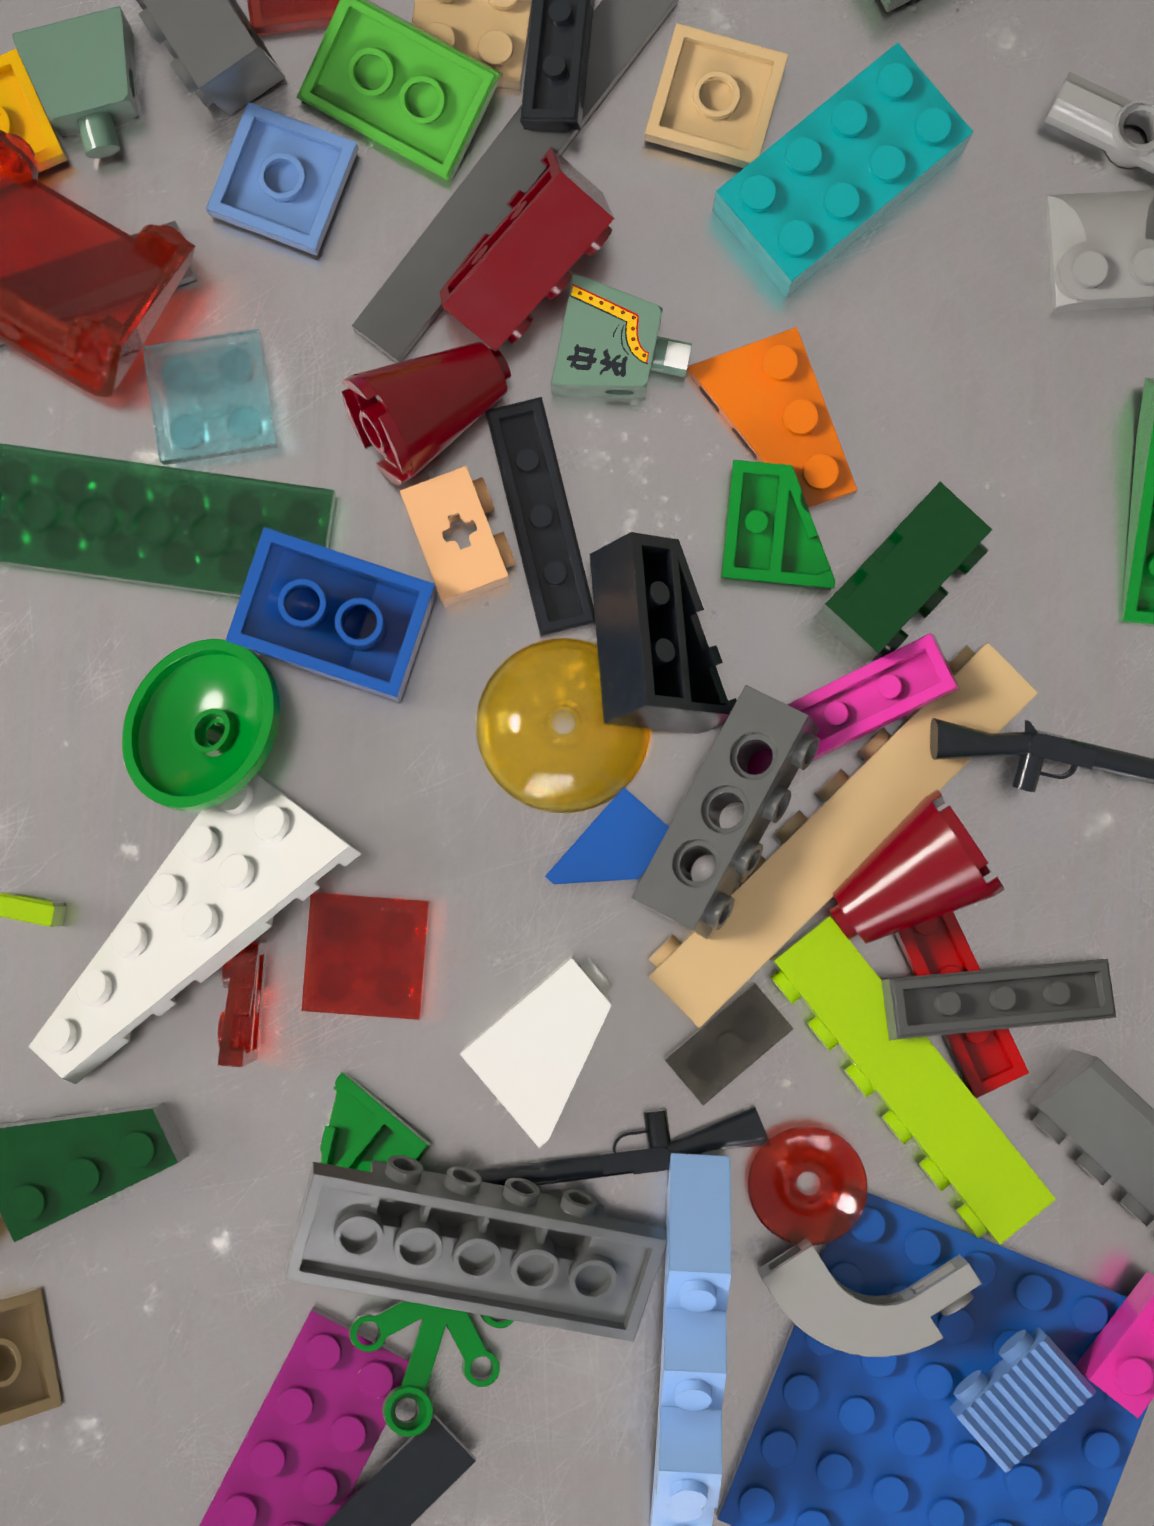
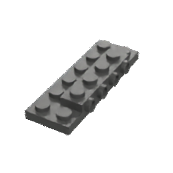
[284,1155,667,1342]

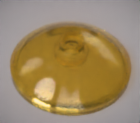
[476,638,651,814]

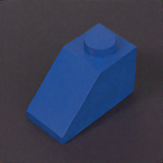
[545,787,669,884]

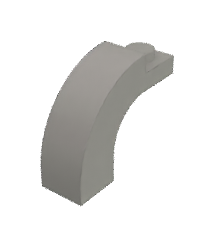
[757,1238,982,1357]

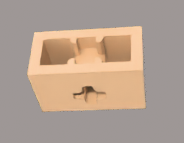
[400,466,516,608]

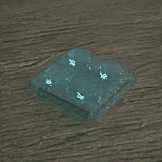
[143,329,278,465]

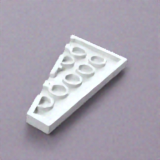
[28,773,361,1084]

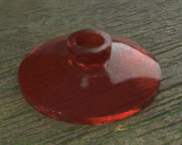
[748,1125,868,1246]

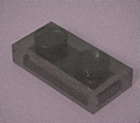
[664,982,794,1106]

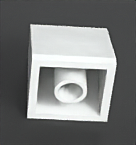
[460,955,613,1148]

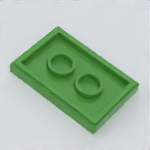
[296,0,503,180]

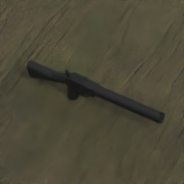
[930,718,1154,792]
[473,1106,771,1186]

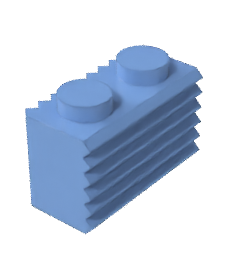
[950,1327,1096,1473]

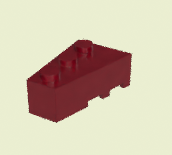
[439,147,614,352]

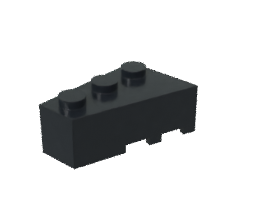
[590,532,737,734]

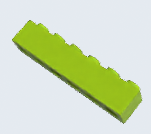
[769,916,1056,1245]

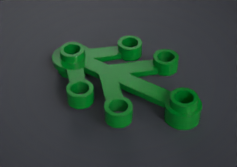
[349,1301,514,1437]

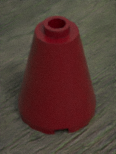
[342,342,511,486]
[829,789,1005,944]

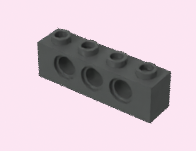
[631,685,820,939]

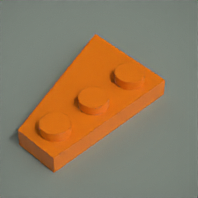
[686,327,857,510]

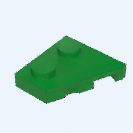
[721,460,835,589]
[320,1072,432,1172]

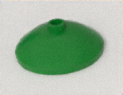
[122,639,280,811]

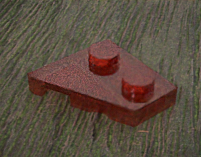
[218,941,266,1067]

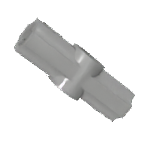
[1044,72,1154,174]

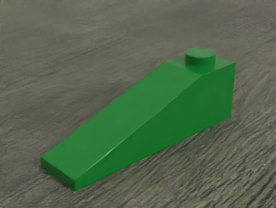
[1121,378,1154,624]

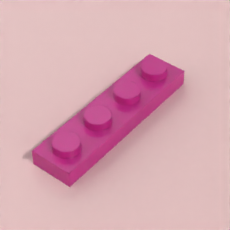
[747,633,960,775]

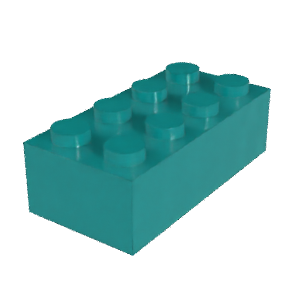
[712,42,974,298]

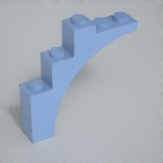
[650,1153,731,1526]

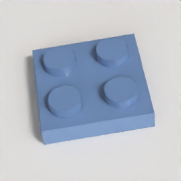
[206,101,359,256]

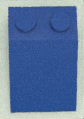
[225,527,437,702]

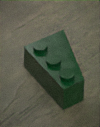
[814,481,993,664]
[0,1102,189,1242]

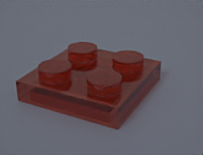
[301,892,430,1020]

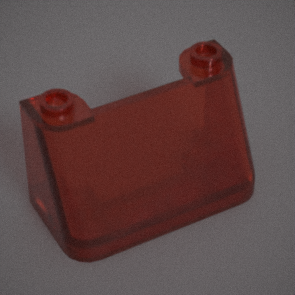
[0,130,195,398]

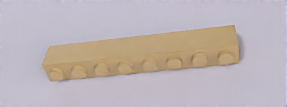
[647,642,1038,1028]

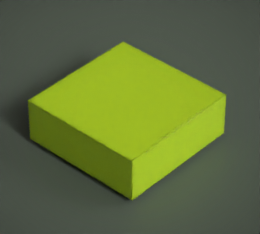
[0,892,67,927]

